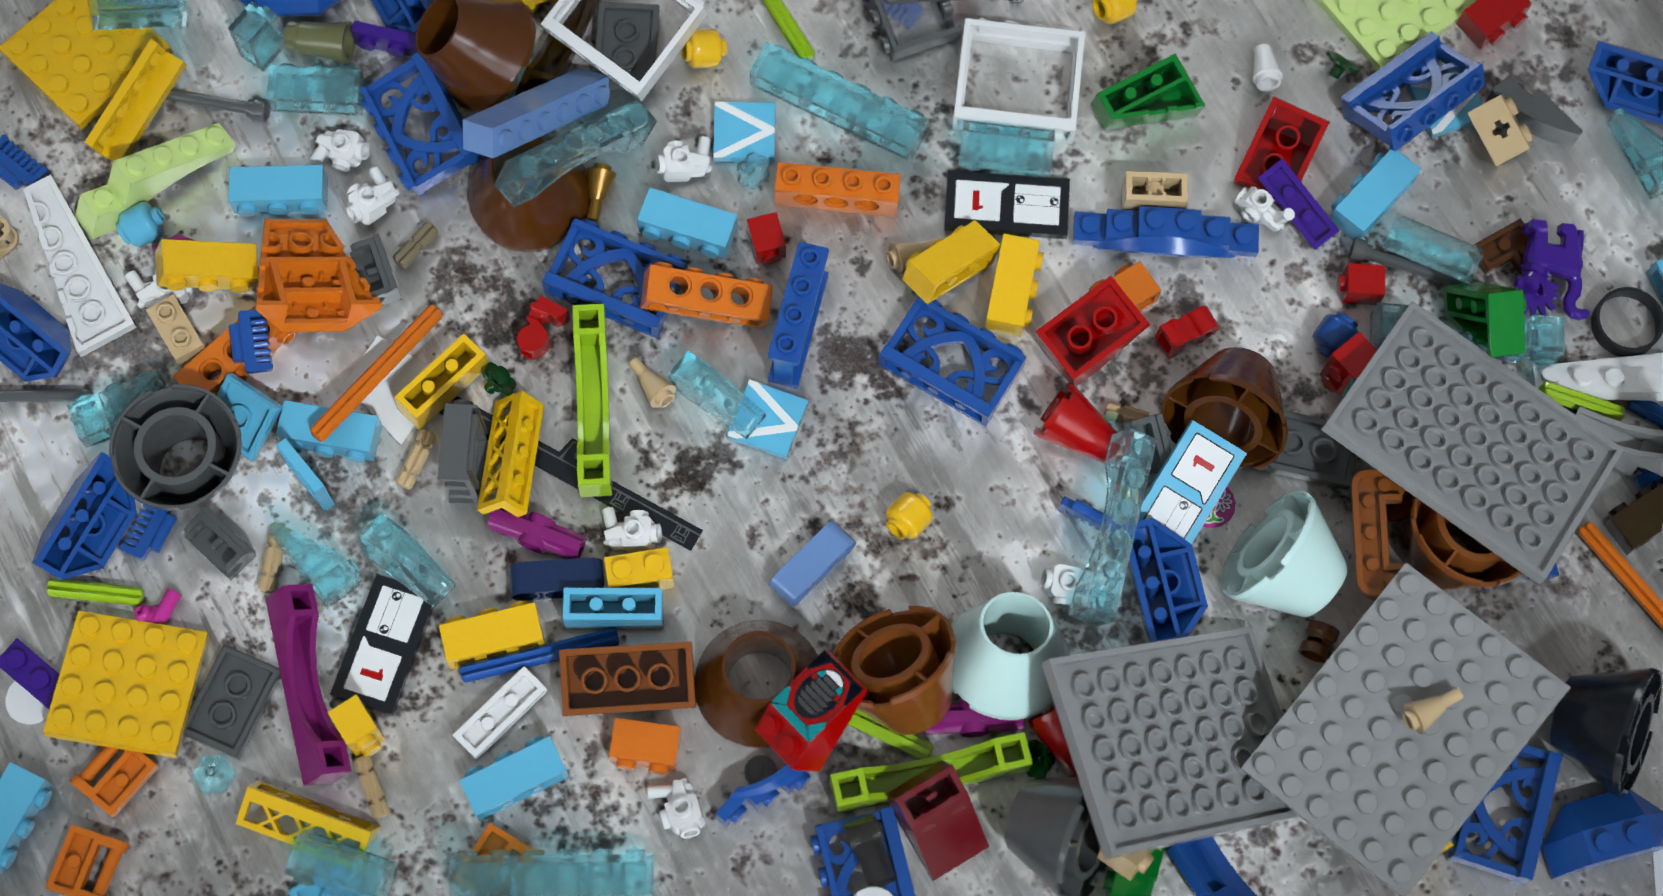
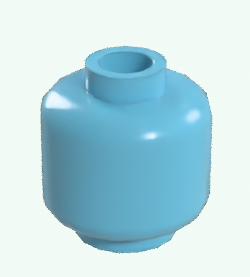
[116,201,166,247]

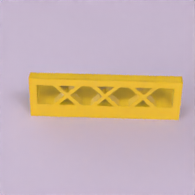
[84,39,187,162]
[477,391,544,517]
[235,780,380,870]

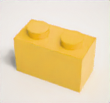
[604,547,675,590]
[327,694,386,758]

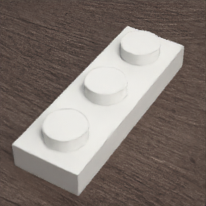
[453,666,548,760]

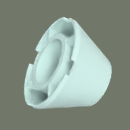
[1220,490,1348,617]
[951,592,1070,720]

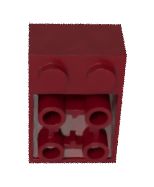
[885,760,989,881]

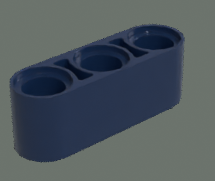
[510,558,604,601]

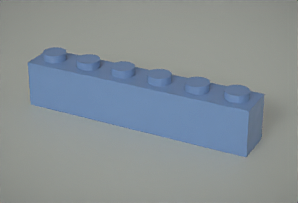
[463,68,610,158]

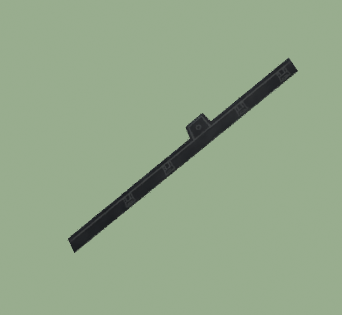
[439,396,703,551]

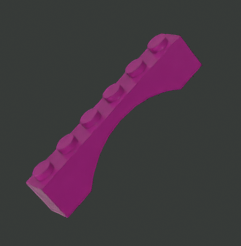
[265,584,352,786]

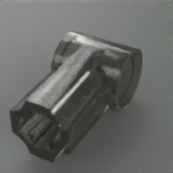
[843,813,895,886]

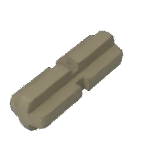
[393,222,439,269]

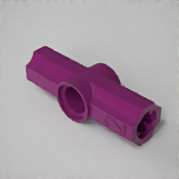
[487,508,587,559]
[924,700,1024,737]

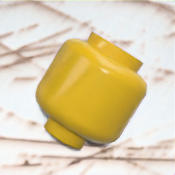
[1092,0,1137,24]
[680,28,727,69]
[886,492,933,540]

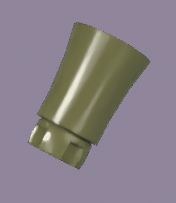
[283,21,355,64]

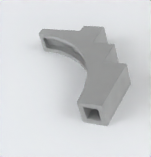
[1574,406,1663,477]

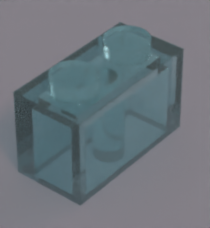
[228,1,285,72]

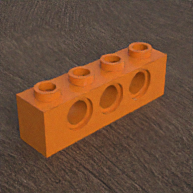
[775,162,901,217]
[640,262,773,329]
[173,305,297,395]

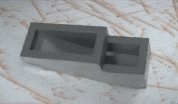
[1485,75,1583,147]

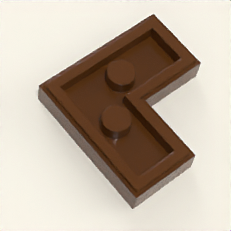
[1468,218,1528,275]

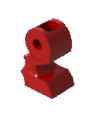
[517,296,571,360]
[1155,305,1220,360]

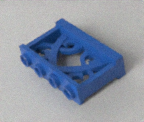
[1341,31,1485,151]
[360,52,483,196]
[542,218,688,339]
[768,242,829,390]
[879,296,1026,427]
[1447,745,1563,885]
[810,807,915,896]

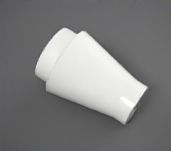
[1253,44,1283,91]

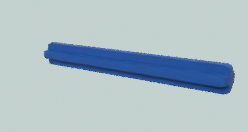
[459,628,620,683]

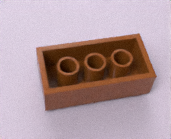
[559,641,696,716]

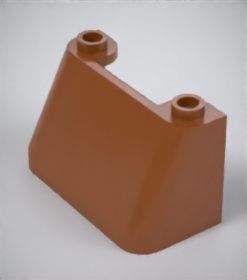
[1351,469,1412,602]

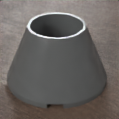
[109,384,242,510]
[1005,776,1108,896]

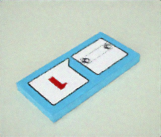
[1128,420,1247,544]

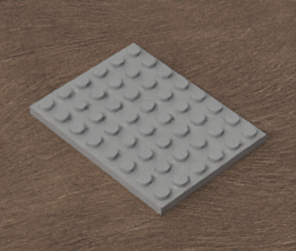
[1321,301,1624,585]
[1240,563,1571,896]
[1041,627,1300,860]

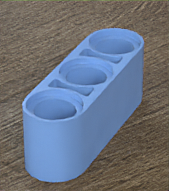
[768,520,857,607]

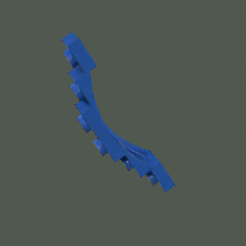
[1073,206,1259,258]
[715,751,833,827]
[1167,837,1257,896]

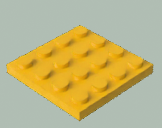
[0,0,173,130]
[43,611,209,758]

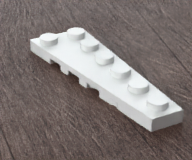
[23,174,137,357]
[1530,353,1663,401]

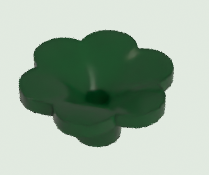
[1325,50,1360,79]
[482,362,516,396]
[1026,740,1055,779]

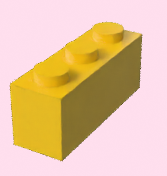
[902,220,1001,304]
[985,234,1044,337]
[155,239,259,293]
[394,334,487,431]
[439,601,545,670]

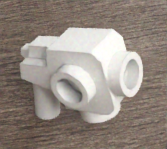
[305,129,370,172]
[655,136,712,182]
[345,167,399,225]
[1234,187,1295,232]
[125,269,194,309]
[602,507,662,553]
[1041,564,1100,617]
[648,778,706,838]

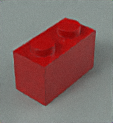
[1456,0,1532,49]

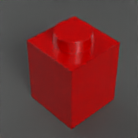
[747,212,786,265]
[1337,263,1386,305]

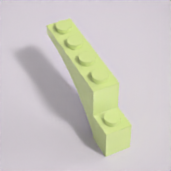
[75,122,236,239]

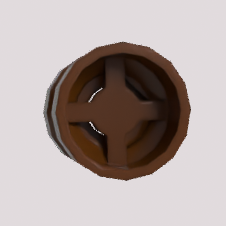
[1298,620,1340,664]

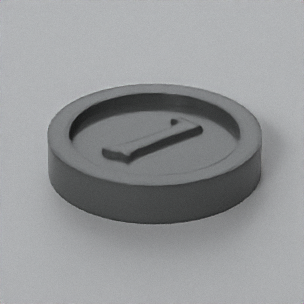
[744,755,777,785]

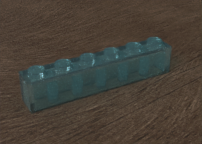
[749,42,929,162]
[449,849,654,896]

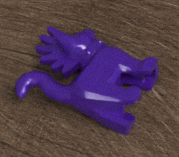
[1513,219,1590,321]

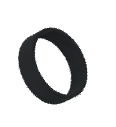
[1591,287,1663,357]

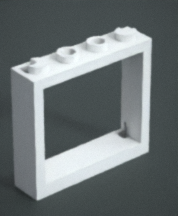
[541,0,707,102]
[952,17,1085,143]

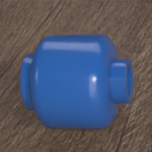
[1312,311,1359,359]

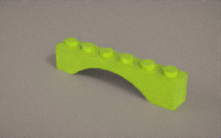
[572,304,612,497]
[830,732,1033,814]

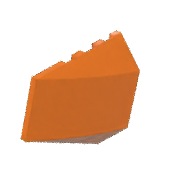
[255,219,382,332]

